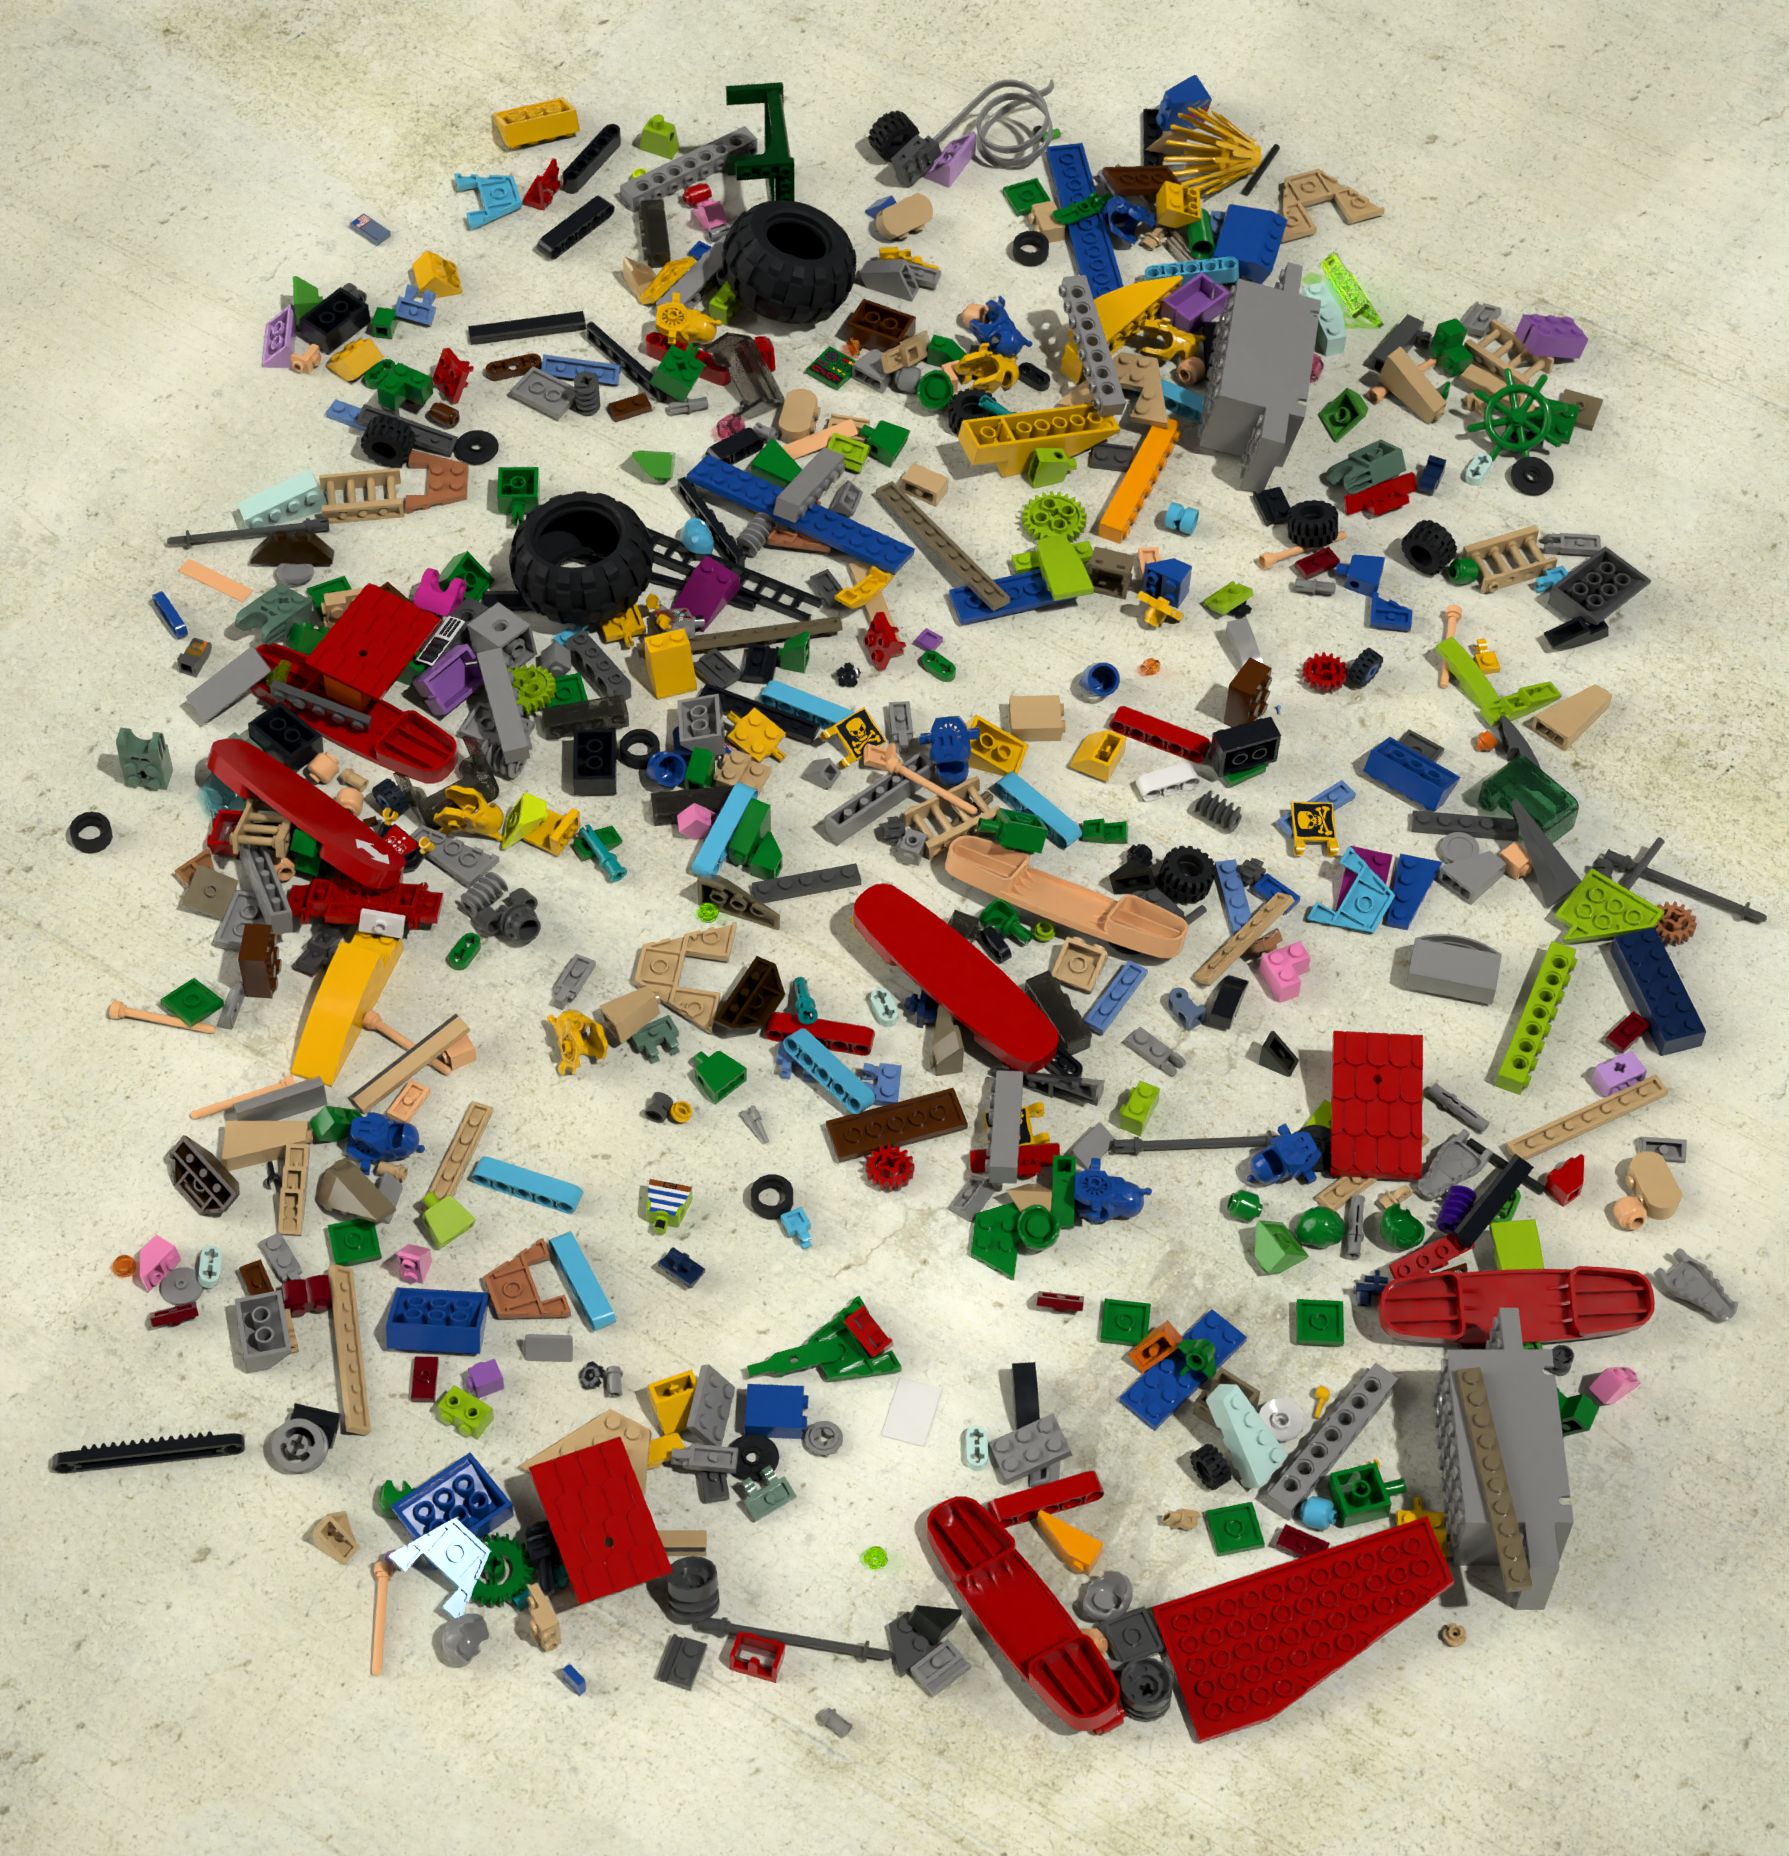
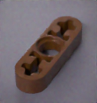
[486,353,542,381]

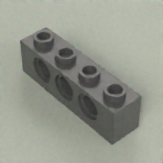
[419,596,488,667]
[567,629,632,707]

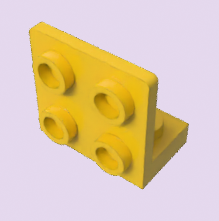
[523,808,581,856]

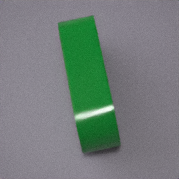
[364,359,395,390]
[922,650,956,682]
[449,933,481,971]

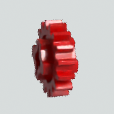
[1302,652,1348,693]
[865,1144,915,1192]

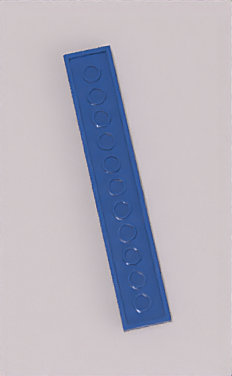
[1046,143,1124,300]
[687,455,915,575]

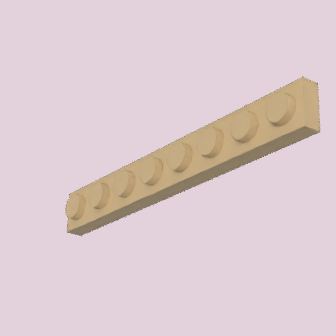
[1505,1075,1668,1161]
[329,1264,371,1436]

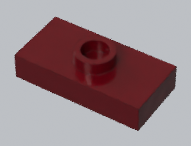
[1295,547,1340,580]
[1605,1011,1651,1053]
[1037,1291,1084,1312]
[150,1302,199,1327]
[411,1356,439,1403]
[1275,1524,1330,1558]

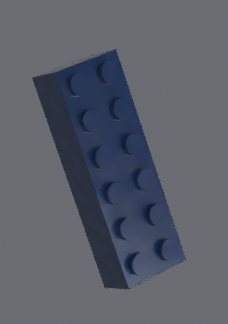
[1610,927,1706,1056]

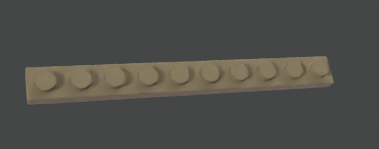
[876,481,1010,611]
[636,616,843,659]
[1456,1367,1532,1592]

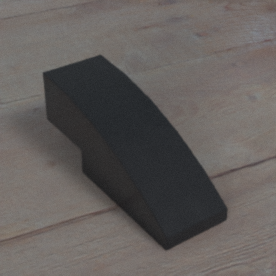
[1544,616,1609,650]
[1209,975,1249,1029]
[1011,1362,1040,1430]

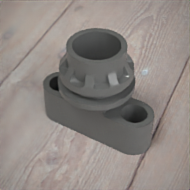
[475,888,541,943]

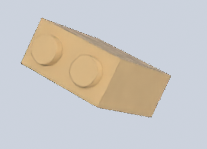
[1009,695,1065,742]

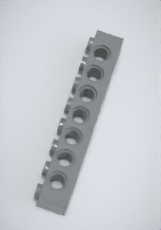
[620,126,758,212]
[1058,275,1126,417]
[1265,1362,1399,1521]

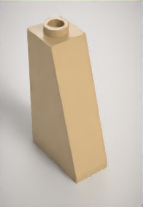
[1378,347,1447,424]
[1532,684,1612,751]
[222,1121,313,1171]

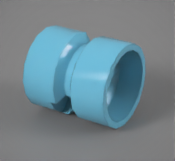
[1164,502,1199,535]

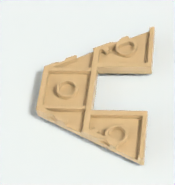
[1281,169,1385,243]
[1057,352,1168,428]
[634,922,737,1034]
[520,1409,652,1498]

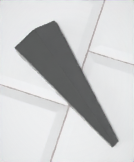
[1511,798,1582,909]
[990,1067,1105,1106]

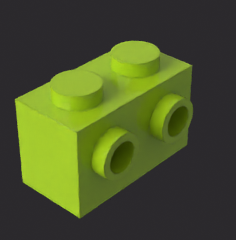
[709,281,744,326]
[1119,1080,1160,1137]
[437,1385,494,1440]

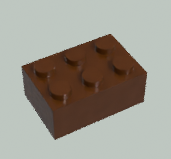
[846,298,916,353]
[1224,657,1272,727]
[238,923,282,999]

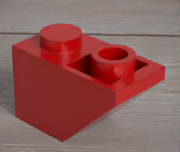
[1545,1154,1584,1207]

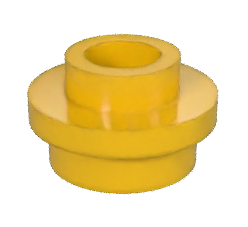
[670,1101,692,1123]

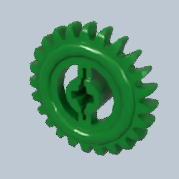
[471,1532,535,1608]

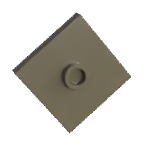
[1561,389,1603,431]
[182,864,239,921]

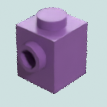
[466,1358,504,1399]

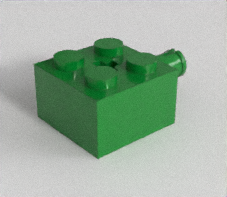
[650,343,706,403]
[497,467,540,526]
[977,808,1048,854]
[1328,1462,1407,1528]

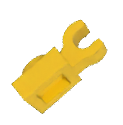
[879,247,912,263]
[1473,638,1501,675]

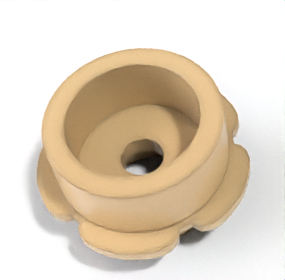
[1443,1623,1467,1647]

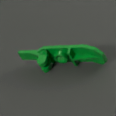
[1052,191,1114,225]
[747,1340,841,1378]

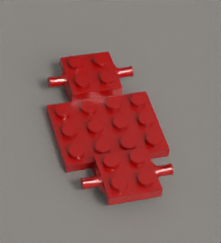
[288,870,443,930]

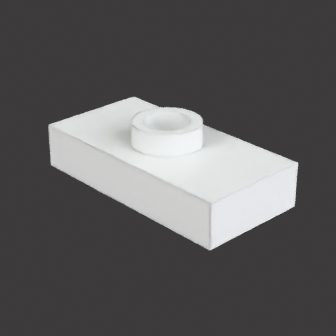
[358,908,406,939]

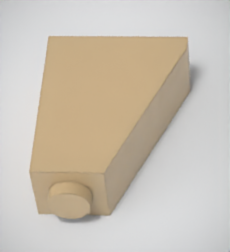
[600,986,661,1043]

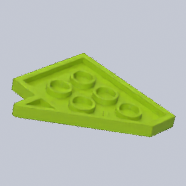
[1555,868,1665,944]

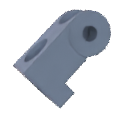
[1168,987,1207,1031]

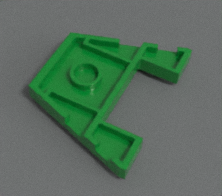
[807,1296,902,1382]

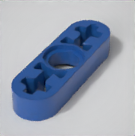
[152,591,188,639]

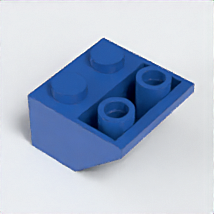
[1142,558,1192,609]

